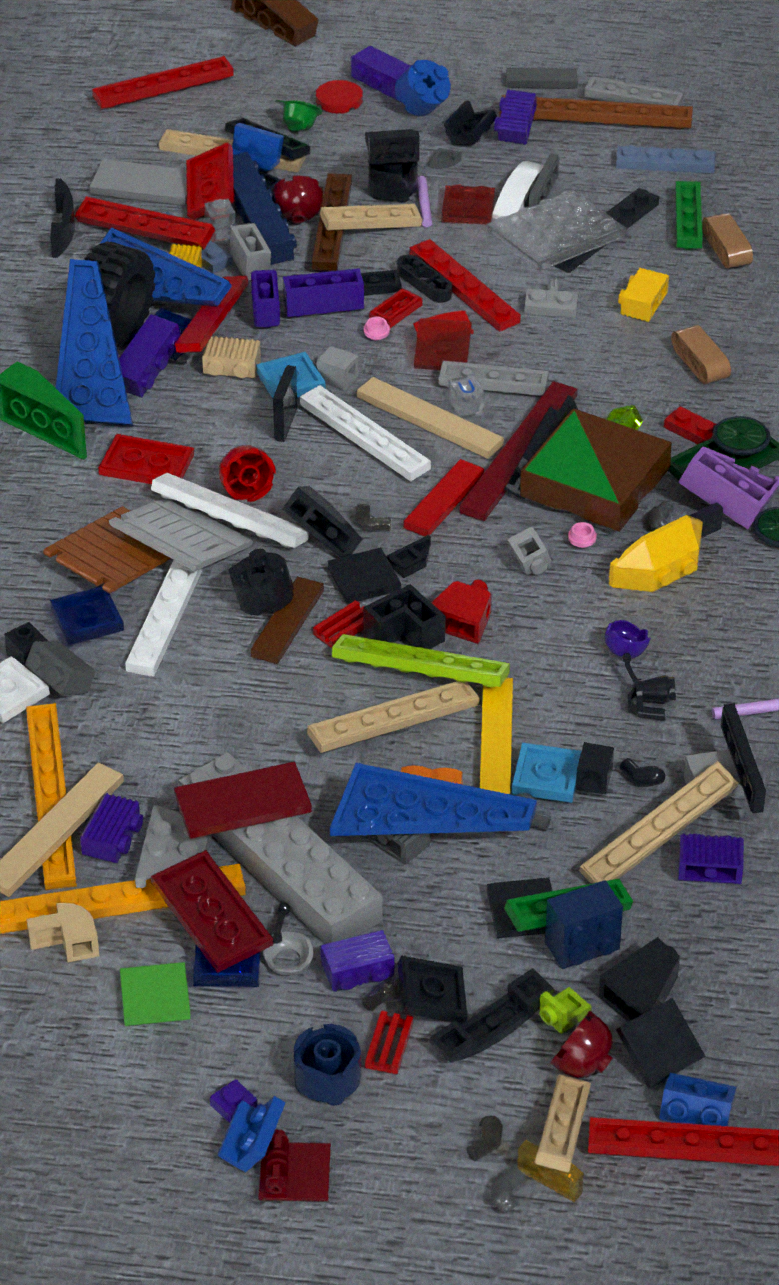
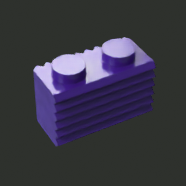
[494,89,537,145]
[251,270,280,328]
[80,793,143,863]
[678,833,744,884]
[320,930,395,992]

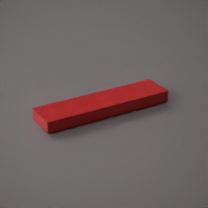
[404,459,484,537]

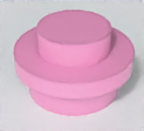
[364,317,390,340]
[568,522,597,548]

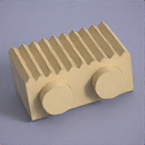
[202,336,261,378]

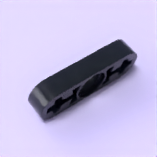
[397,255,452,303]

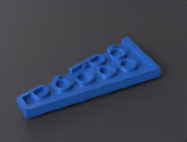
[100,228,232,307]
[56,259,134,426]
[330,763,537,836]

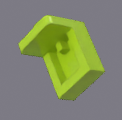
[539,987,591,1034]

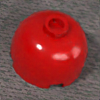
[219,445,276,502]

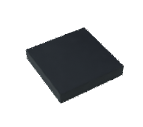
[273,365,297,442]
[328,547,401,604]
[487,877,553,939]
[397,955,468,1024]
[616,998,706,1089]

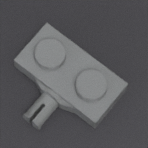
[524,279,579,317]

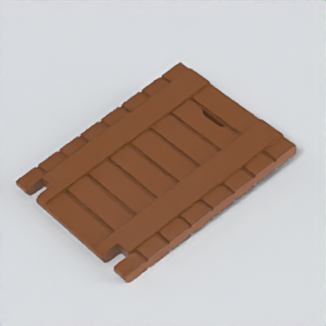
[43,506,171,594]

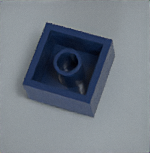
[545,880,623,969]

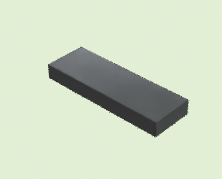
[506,67,578,89]
[529,153,559,216]

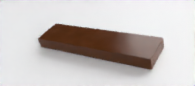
[251,576,324,664]

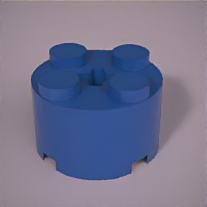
[395,60,451,116]

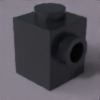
[4,622,48,672]
[576,742,614,794]

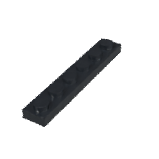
[549,187,659,273]

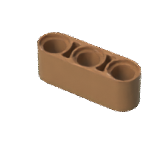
[702,213,753,268]
[671,325,731,384]

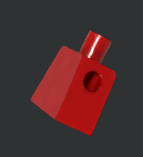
[431,579,492,644]

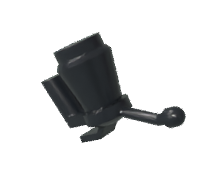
[622,653,676,721]

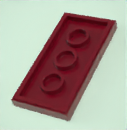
[174,761,312,839]
[151,850,273,973]

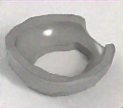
[262,931,314,976]

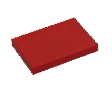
[186,142,234,220]
[98,434,194,485]

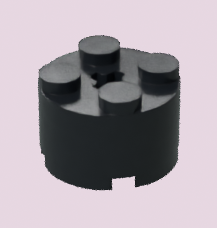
[368,160,418,203]
[229,548,294,615]

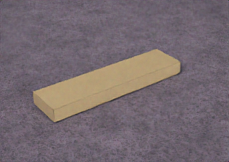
[320,204,423,230]
[535,1075,591,1173]

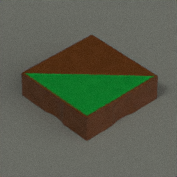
[521,408,672,532]

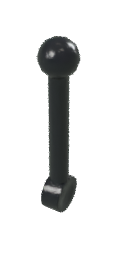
[270,902,290,944]

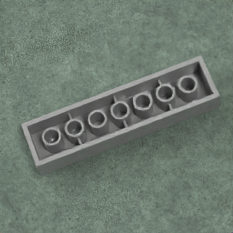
[178,752,383,944]

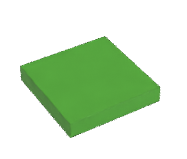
[120,962,191,1026]

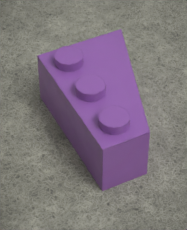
[678,446,779,529]

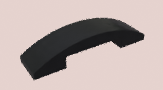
[50,178,75,258]
[429,968,554,1063]

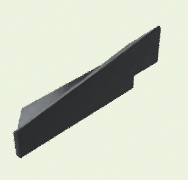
[504,395,578,500]

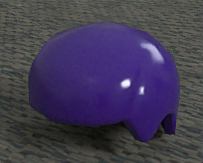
[605,620,651,659]

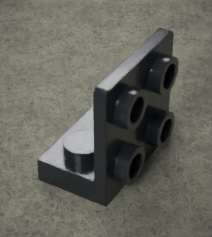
[365,129,420,165]

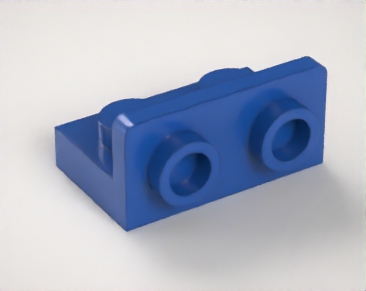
[232,123,284,171]
[660,1073,737,1126]
[218,1096,286,1173]

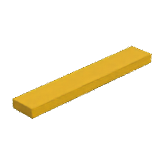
[480,678,513,794]

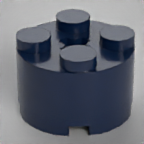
[294,1024,362,1106]

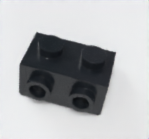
[444,101,497,145]

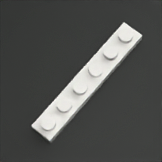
[300,385,431,481]
[151,473,309,548]
[125,560,204,677]

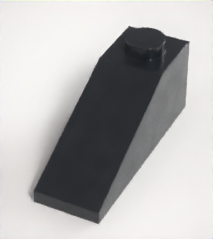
[282,486,363,557]

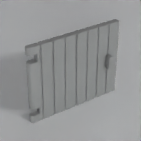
[109,498,253,571]

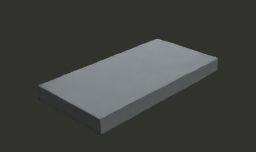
[90,159,187,206]

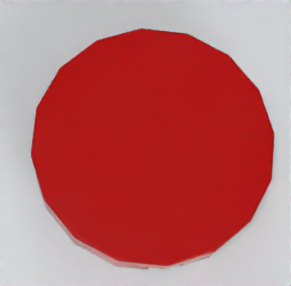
[316,80,363,114]

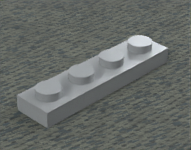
[585,76,683,106]
[439,361,548,396]

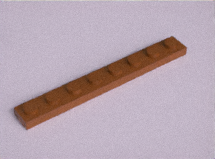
[499,95,693,129]

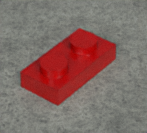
[664,406,716,444]

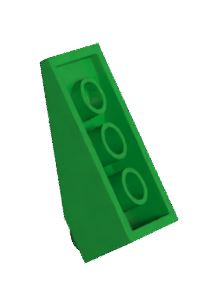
[0,361,87,460]

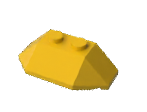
[609,515,703,592]

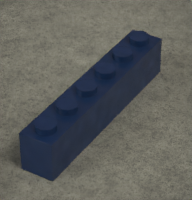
[233,152,297,265]

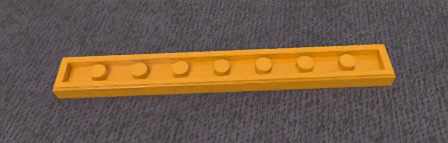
[26,703,77,890]

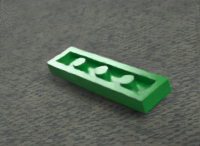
[675,181,703,249]
[504,878,633,932]

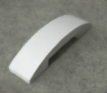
[492,161,544,224]

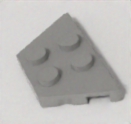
[135,805,212,888]

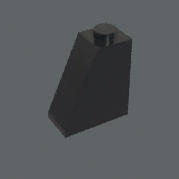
[599,937,680,1022]

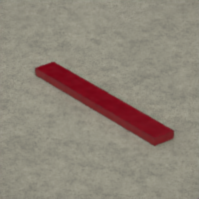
[460,381,578,521]

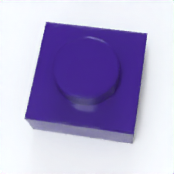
[210,1079,258,1123]

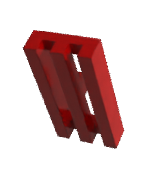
[369,288,423,328]
[313,600,365,648]
[365,1010,413,1074]

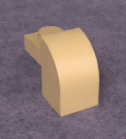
[26,903,99,963]

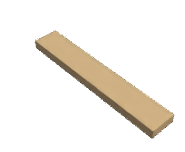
[159,129,305,172]
[357,377,504,459]
[307,681,480,753]
[579,761,739,884]
[0,762,124,897]

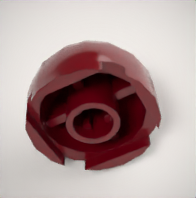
[273,175,323,223]
[550,1011,613,1079]

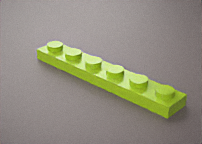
[332,634,510,687]

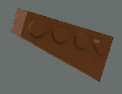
[231,0,319,47]

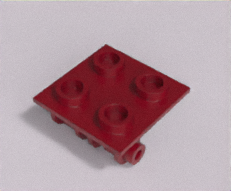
[258,1129,331,1201]

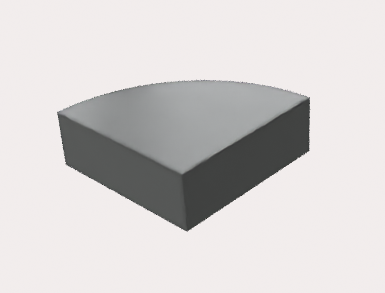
[430,148,461,169]

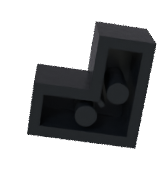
[363,584,446,649]

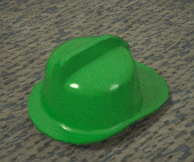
[275,100,323,132]

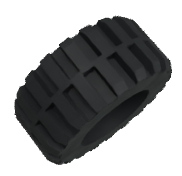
[84,241,155,348]

